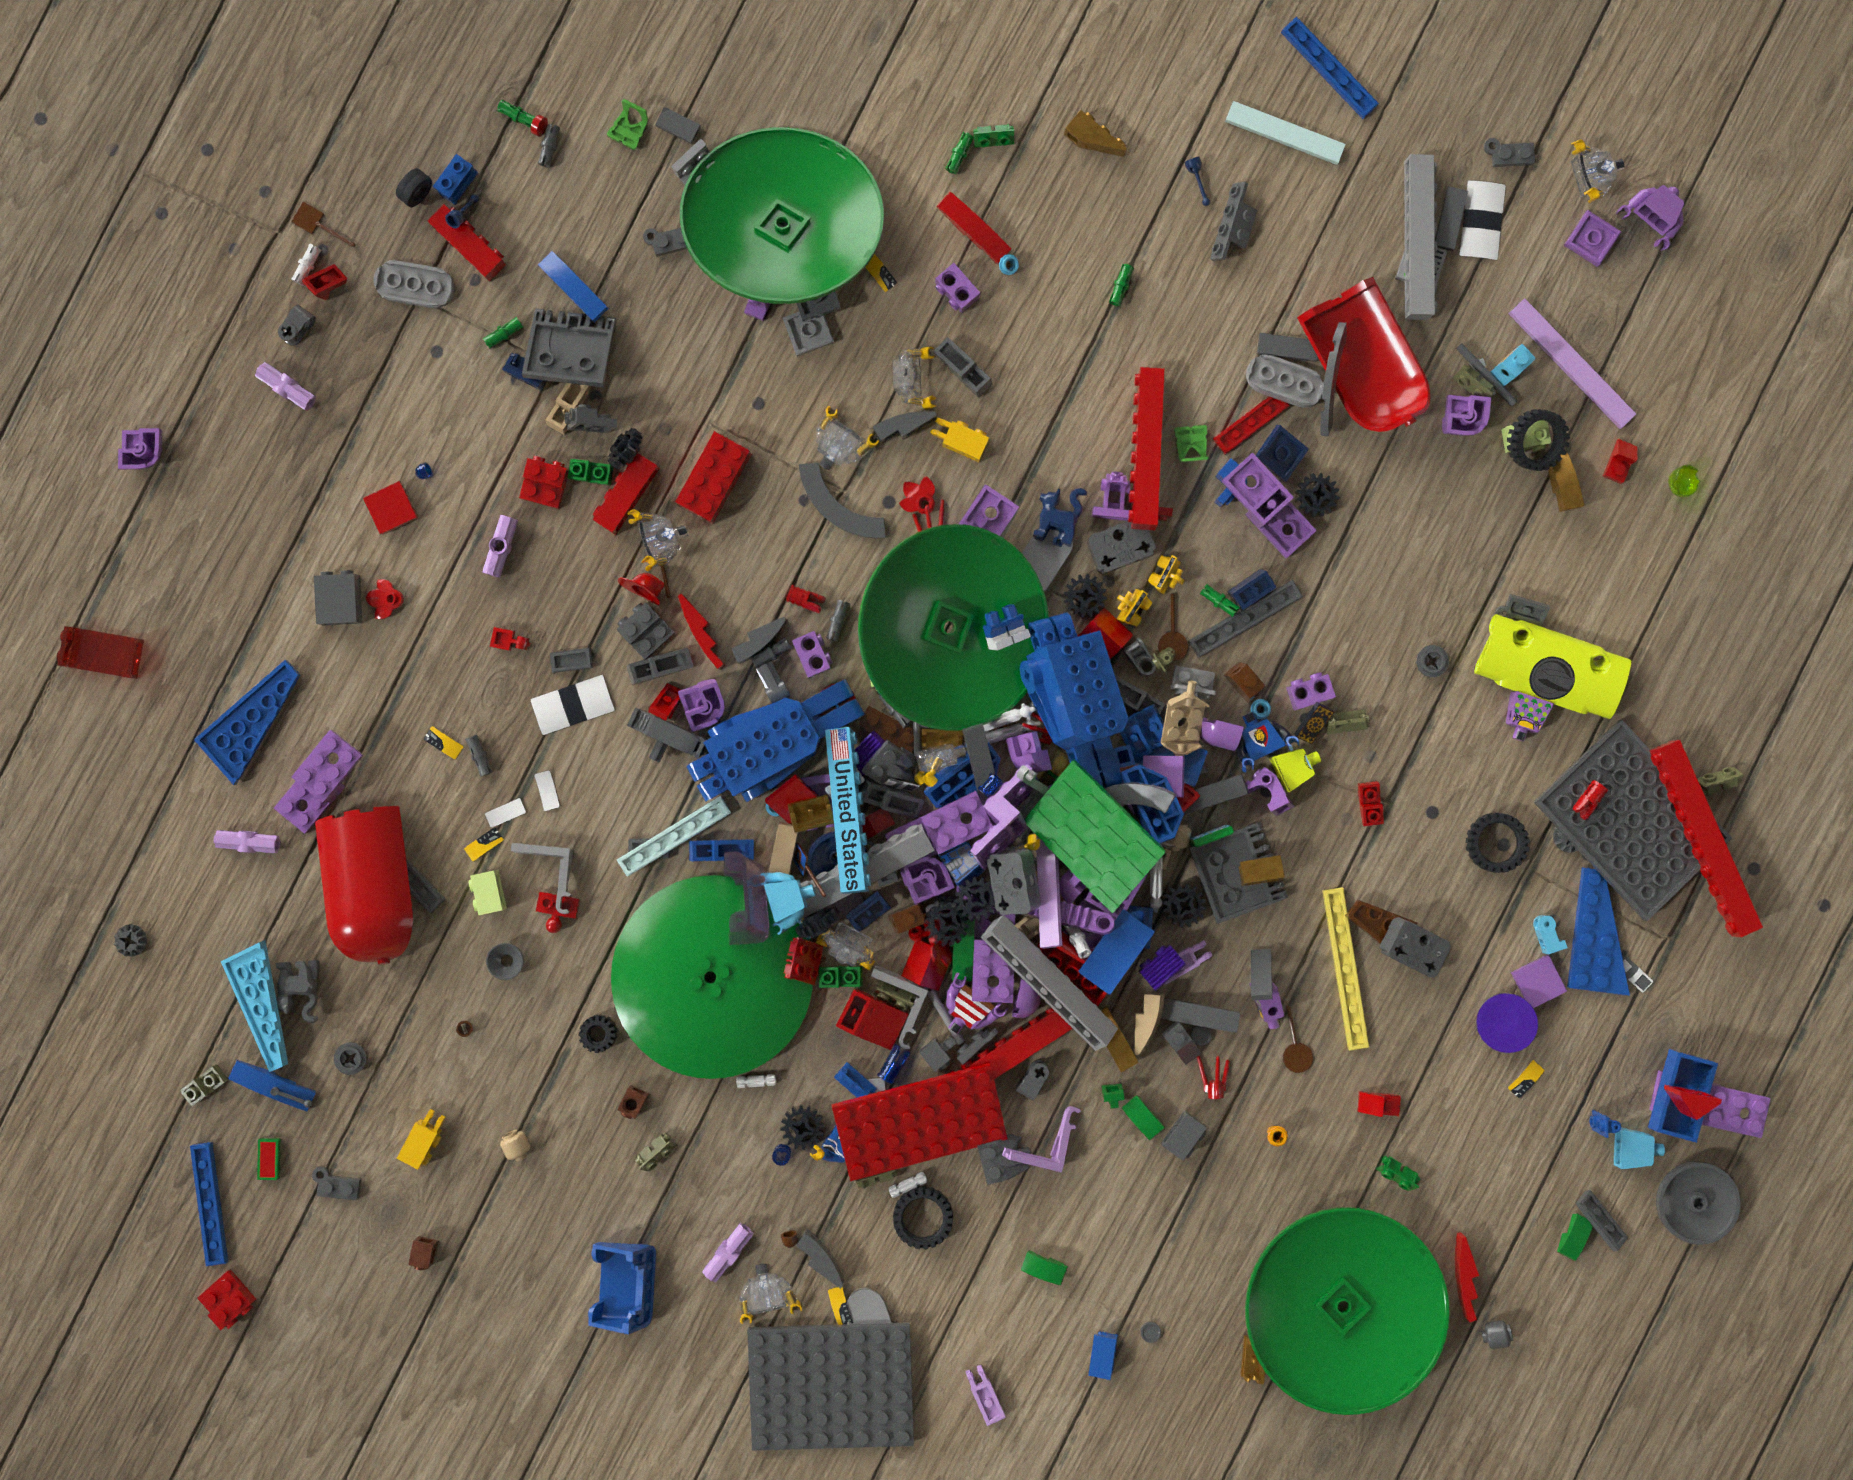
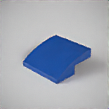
[1120,704,1164,760]

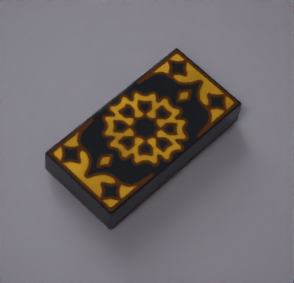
[1294,702,1335,744]

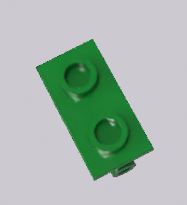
[973,124,1014,148]
[1376,1156,1420,1191]

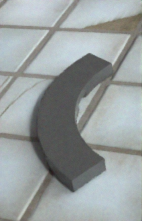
[1320,322,1347,437]
[798,463,886,539]
[1105,782,1177,813]

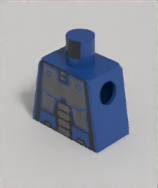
[938,842,985,891]

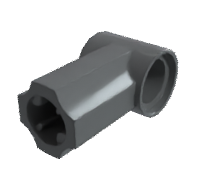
[756,662,791,704]

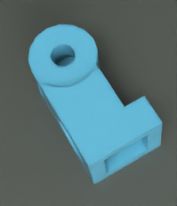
[1533,915,1567,954]

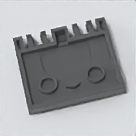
[522,308,616,387]
[1188,821,1288,924]

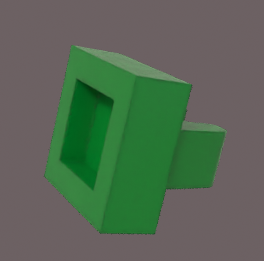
[1101,1083,1124,1109]

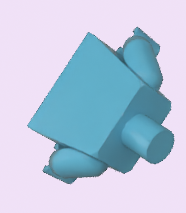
[760,872,816,935]

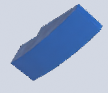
[689,839,754,862]

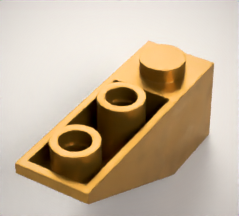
[1064,110,1127,157]

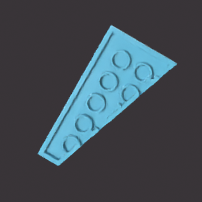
[221,940,288,1072]

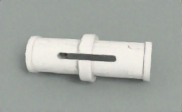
[291,244,322,286]
[1064,925,1091,958]

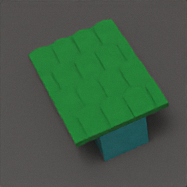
[1024,759,1166,913]

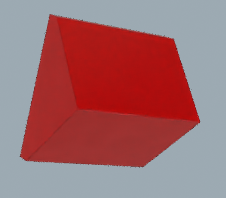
[1077,607,1133,659]
[901,940,953,991]
[1664,1085,1722,1120]

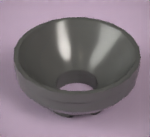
[486,943,524,980]

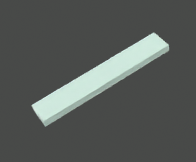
[1225,101,1345,165]
[617,796,731,877]

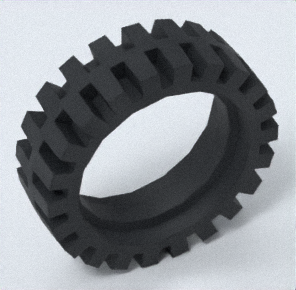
[1507,409,1570,471]
[1465,813,1530,873]
[893,1186,953,1250]

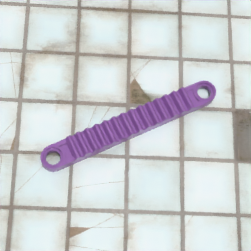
[956,881,1115,935]

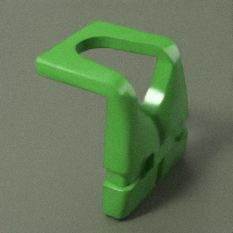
[607,99,648,150]
[1174,425,1209,462]

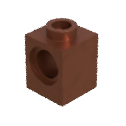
[617,1085,649,1119]
[408,1236,438,1270]

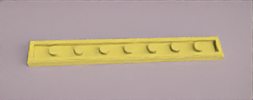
[1322,887,1369,1051]

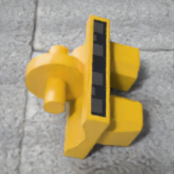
[1148,555,1185,594]
[1116,589,1152,627]

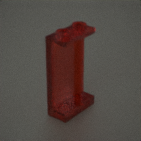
[57,626,144,679]

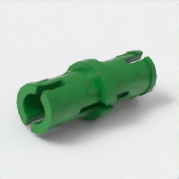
[497,99,536,128]
[945,132,974,175]
[1109,264,1134,307]
[483,316,524,349]
[1200,584,1240,618]

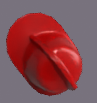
[617,573,664,605]

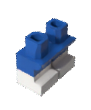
[983,604,1031,650]

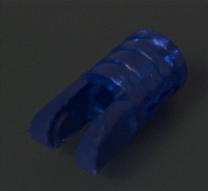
[877,1044,910,1084]

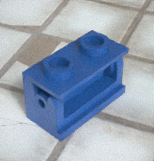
[433,154,478,205]

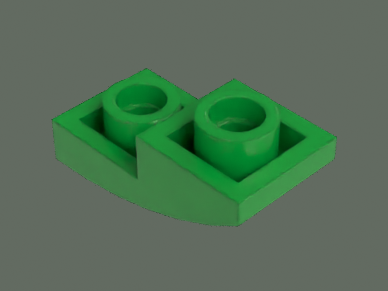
[567,459,614,486]
[819,966,863,988]
[1122,1095,1165,1141]
[1557,1214,1593,1261]
[1021,1250,1068,1285]

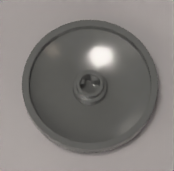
[1656,1161,1740,1245]

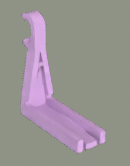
[1002,1106,1081,1172]

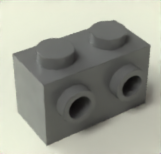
[1161,1110,1207,1161]

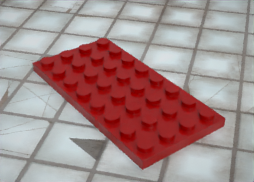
[831,1063,1007,1182]

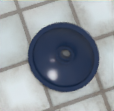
[807,831,867,877]

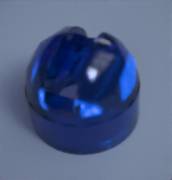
[415,462,433,480]

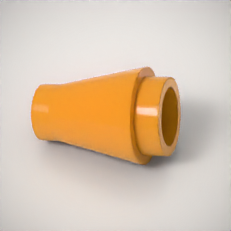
[1267,1126,1288,1147]

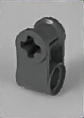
[278,305,316,346]
[1122,637,1156,677]
[1015,1060,1049,1101]

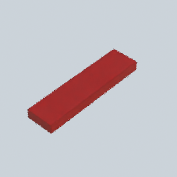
[1213,396,1290,455]

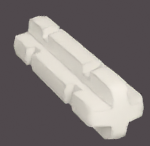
[736,1074,776,1088]
[889,1172,927,1198]

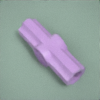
[255,362,316,411]
[482,515,518,578]
[214,830,281,853]
[702,1223,754,1283]

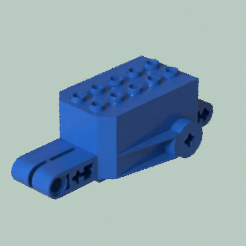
[1020,613,1128,789]
[686,679,865,803]

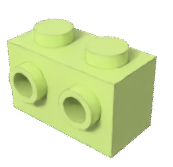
[1501,420,1551,453]
[469,869,507,915]

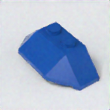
[924,742,1001,808]
[1121,764,1184,844]

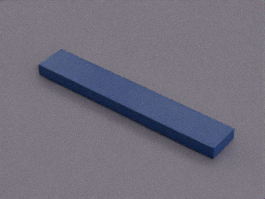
[1281,16,1379,119]
[190,1142,228,1266]

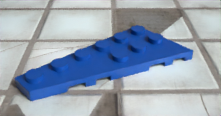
[194,660,301,785]

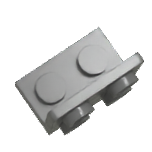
[671,139,709,184]
[1170,666,1216,700]

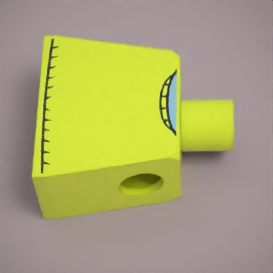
[1269,749,1321,793]

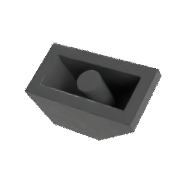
[1161,1021,1201,1065]

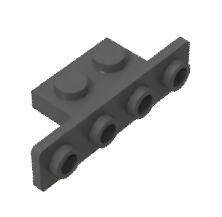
[1210,182,1257,261]

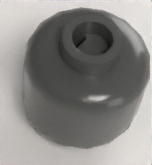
[1481,1320,1514,1349]

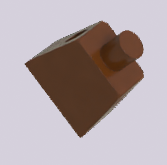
[1224,662,1266,704]
[887,901,928,934]

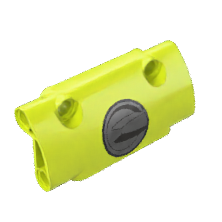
[1474,614,1631,719]

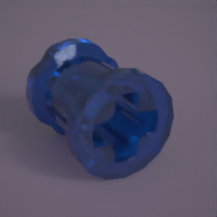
[978,772,1004,798]
[772,1144,791,1166]

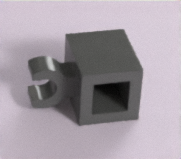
[919,1036,956,1072]

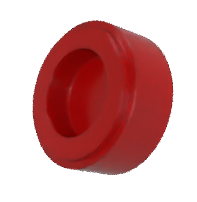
[531,115,548,137]

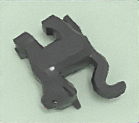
[276,960,320,1023]

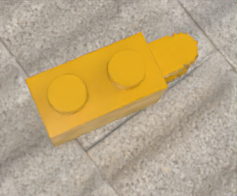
[930,418,989,463]
[396,1109,446,1170]

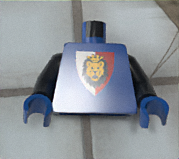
[1235,712,1300,772]

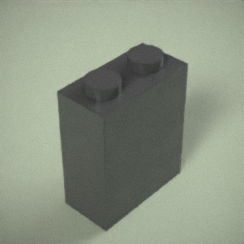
[314,570,363,626]

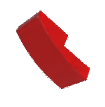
[1358,781,1384,826]

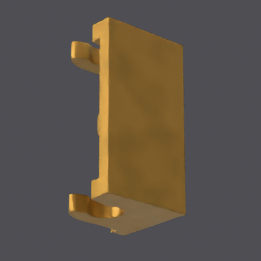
[922,729,963,751]
[788,795,834,833]
[1239,855,1285,887]
[1240,1335,1265,1385]

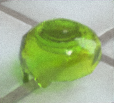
[1668,465,1700,498]

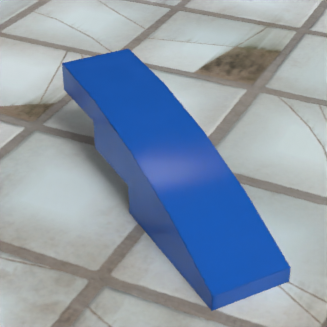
[538,251,609,322]
[228,1060,316,1111]

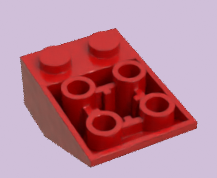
[836,987,909,1050]

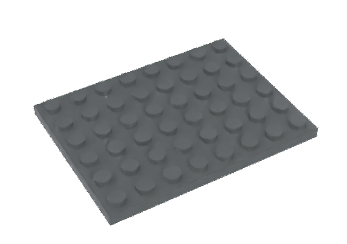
[1534,720,1732,921]
[747,1322,914,1451]

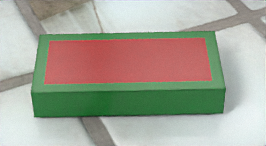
[257,1138,281,1180]

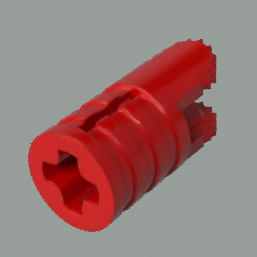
[786,585,826,614]
[1573,780,1608,820]

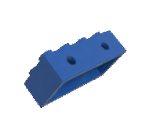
[1648,1049,1718,1143]

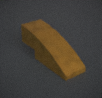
[1548,453,1585,512]
[1100,1007,1139,1073]

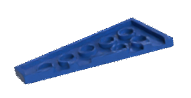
[1567,867,1630,996]

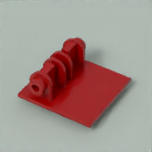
[784,937,823,985]

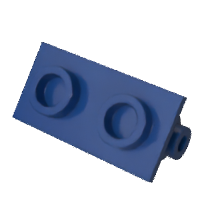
[834,1062,877,1097]
[1589,1110,1621,1138]

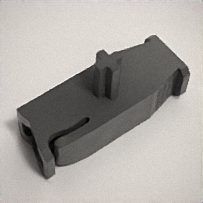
[627,708,706,763]

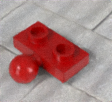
[536,892,580,933]

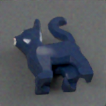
[1033,488,1087,547]

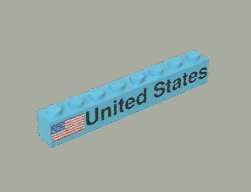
[825,727,871,894]

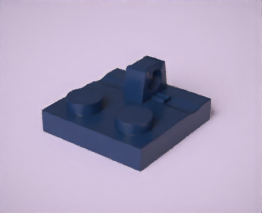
[1255,425,1309,482]

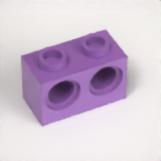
[935,263,980,313]
[792,631,833,678]
[1286,672,1336,710]

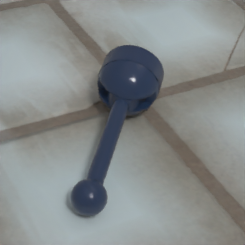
[1184,156,1210,206]
[445,194,479,228]

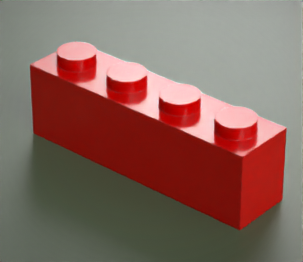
[428,204,506,282]
[592,453,660,535]

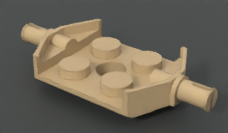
[1161,680,1209,756]

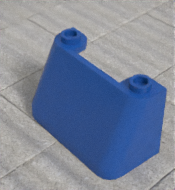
[588,1242,656,1335]

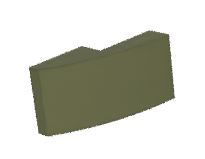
[180,1064,228,1107]

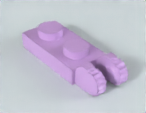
[1164,940,1213,984]
[966,1365,1006,1426]

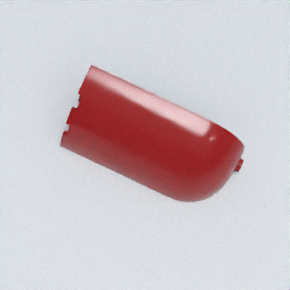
[1297,277,1430,432]
[315,806,413,965]

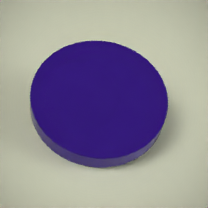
[1477,993,1538,1053]

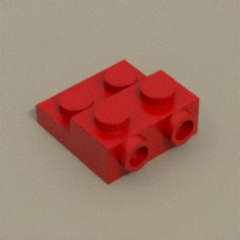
[519,456,569,509]
[197,1269,256,1331]

